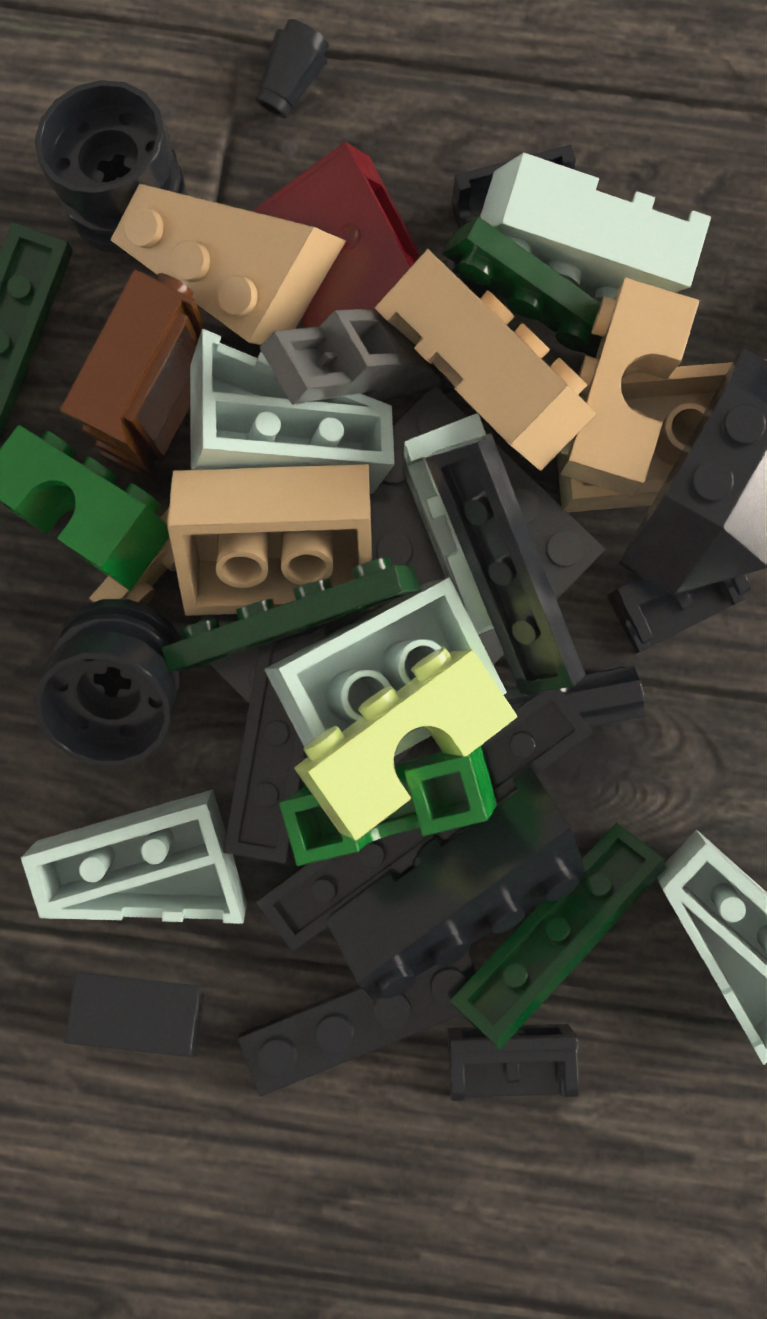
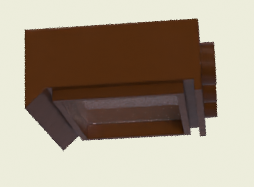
[60,269,206,486]

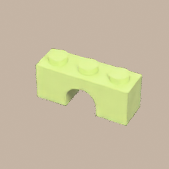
[294,647,518,840]

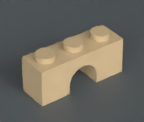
[559,277,700,497]

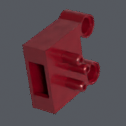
[251,142,421,329]

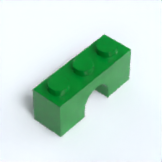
[0,425,169,591]
[279,745,497,866]

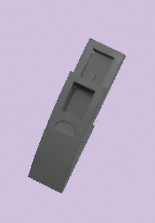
[259,309,443,405]

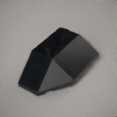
[618,348,767,595]

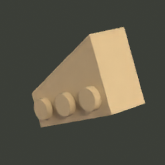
[110,184,346,345]
[375,249,597,471]

